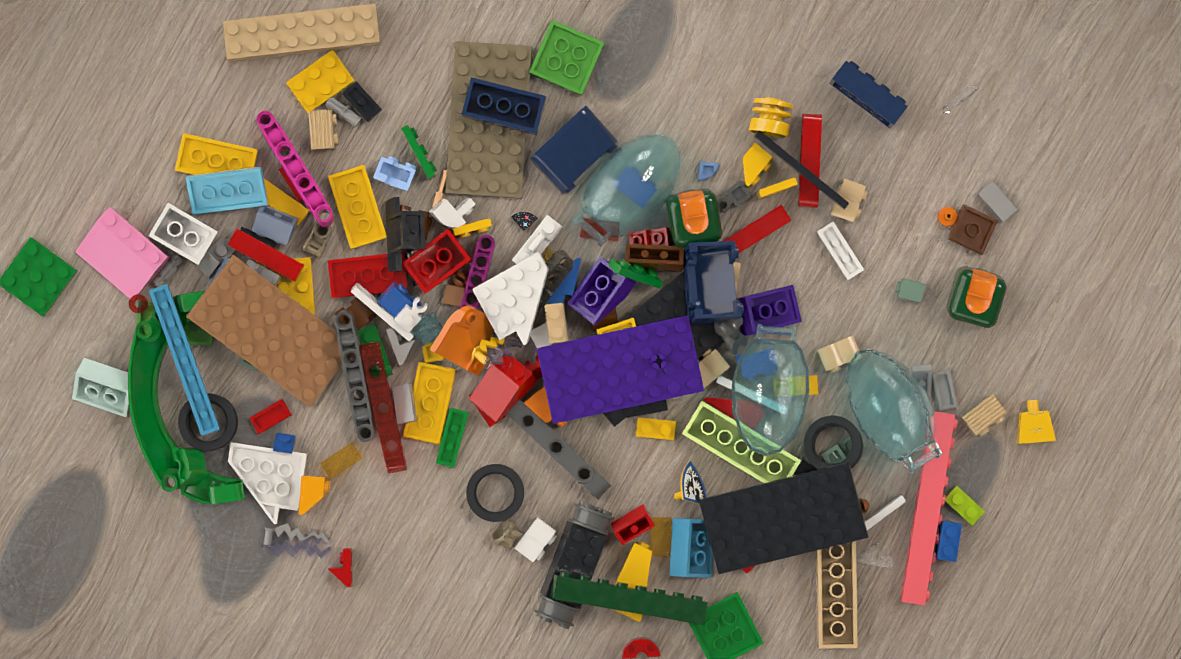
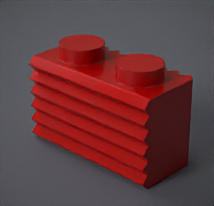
[611,504,655,545]

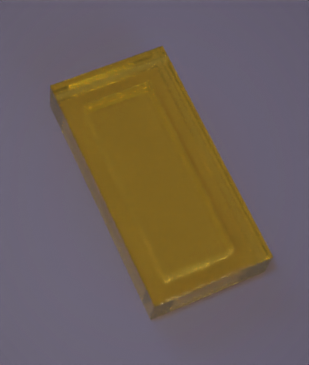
[320,442,363,480]
[652,517,672,556]

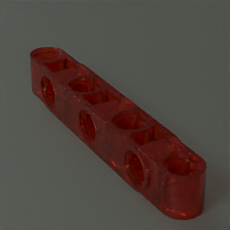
[360,341,407,474]

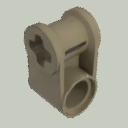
[302,223,333,259]

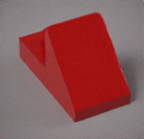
[328,548,353,587]

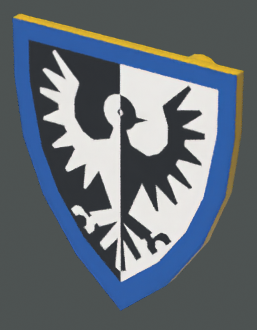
[674,461,707,505]

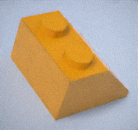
[299,475,331,515]

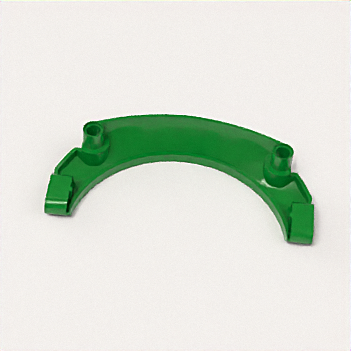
[128,290,246,504]

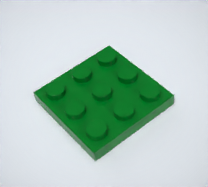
[0,237,78,317]
[689,592,764,659]

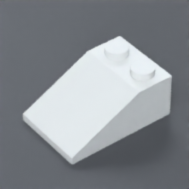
[149,203,218,265]

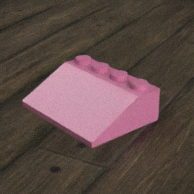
[75,207,171,301]

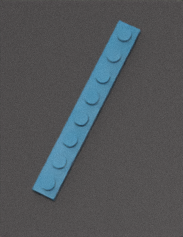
[149,284,220,436]

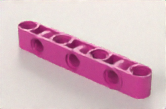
[257,111,334,227]

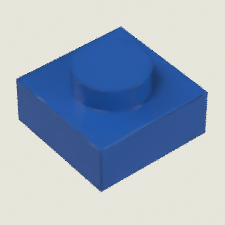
[273,433,296,454]

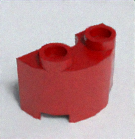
[622,637,661,659]

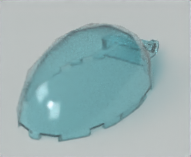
[572,133,680,247]
[732,324,810,456]
[846,349,942,473]

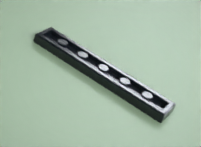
[755,131,849,210]

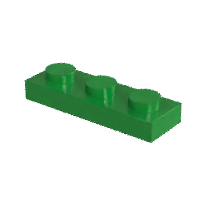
[401,125,437,180]
[609,259,663,288]
[436,407,469,468]

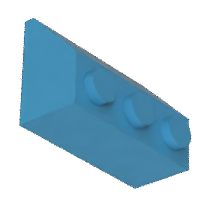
[669,518,714,578]

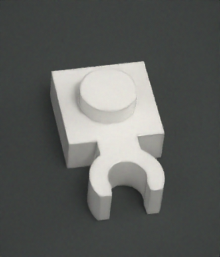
[394,297,428,332]

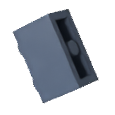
[251,206,298,245]

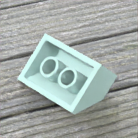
[72,358,129,417]

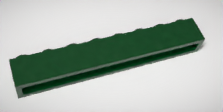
[550,572,708,625]

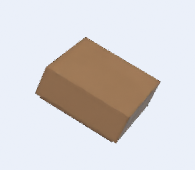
[442,284,465,307]

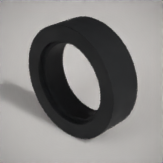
[178,393,238,451]
[804,415,863,469]
[466,464,524,522]

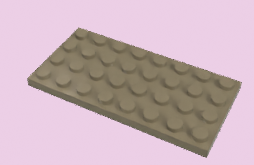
[445,41,532,199]

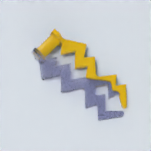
[472,332,530,370]

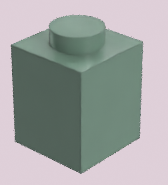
[895,278,926,304]

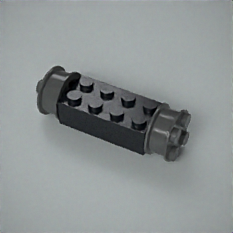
[534,501,614,629]

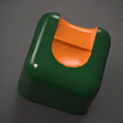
[666,188,723,248]
[946,266,1007,328]

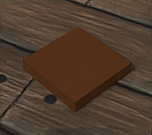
[948,204,998,255]

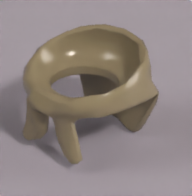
[492,519,522,549]

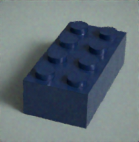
[829,61,908,129]
[461,77,546,136]

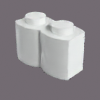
[514,517,557,562]

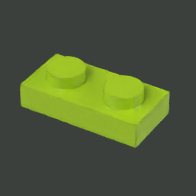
[945,486,985,526]

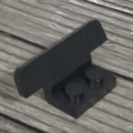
[386,197,425,272]

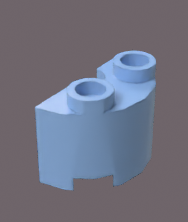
[373,156,416,192]

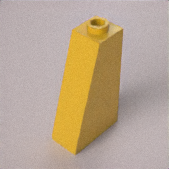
[613,541,652,622]

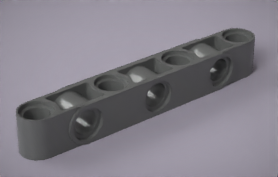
[335,310,376,442]
[506,400,611,499]

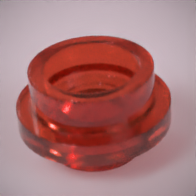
[129,294,148,313]

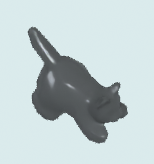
[714,317,748,355]

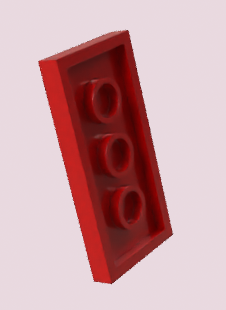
[327,252,408,299]

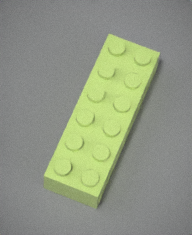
[681,401,801,483]

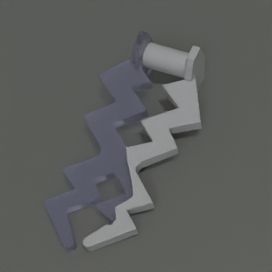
[262,523,331,559]

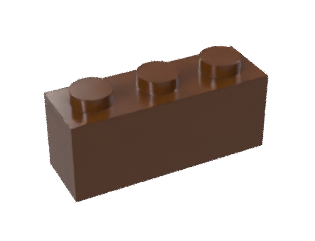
[624,244,684,272]

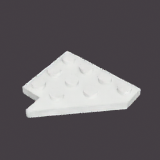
[472,252,549,345]
[228,442,307,524]

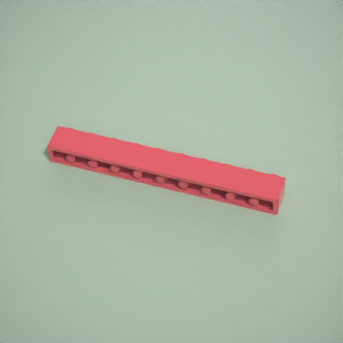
[900,411,958,605]

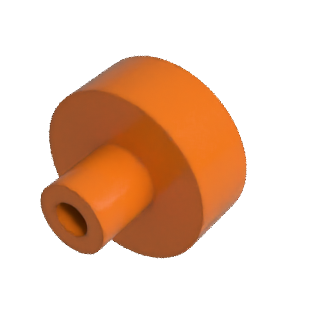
[937,207,957,227]

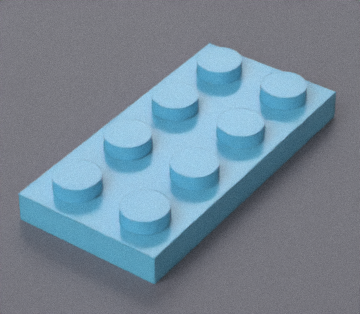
[185,167,268,214]

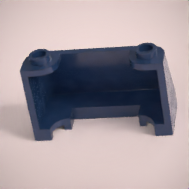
[530,106,618,194]
[683,241,744,325]

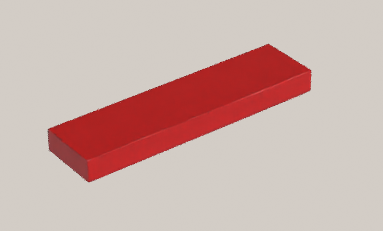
[724,204,792,254]
[228,228,305,282]

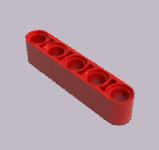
[798,114,822,208]

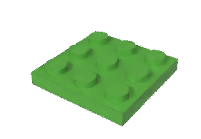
[529,20,605,96]

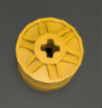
[749,97,793,138]

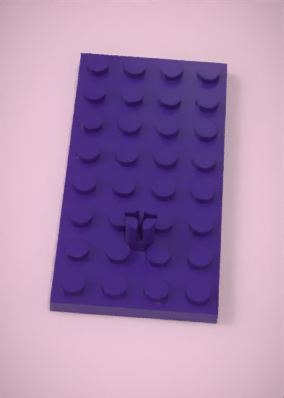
[537,315,704,424]

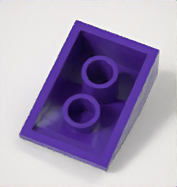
[567,257,637,325]
[736,285,802,336]

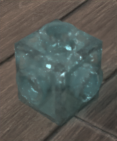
[412,312,443,346]

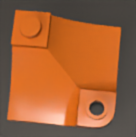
[430,304,494,376]

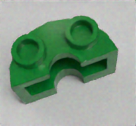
[172,448,208,486]

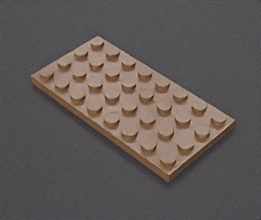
[186,255,352,407]

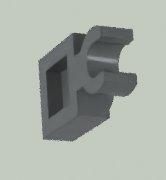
[717,180,752,212]

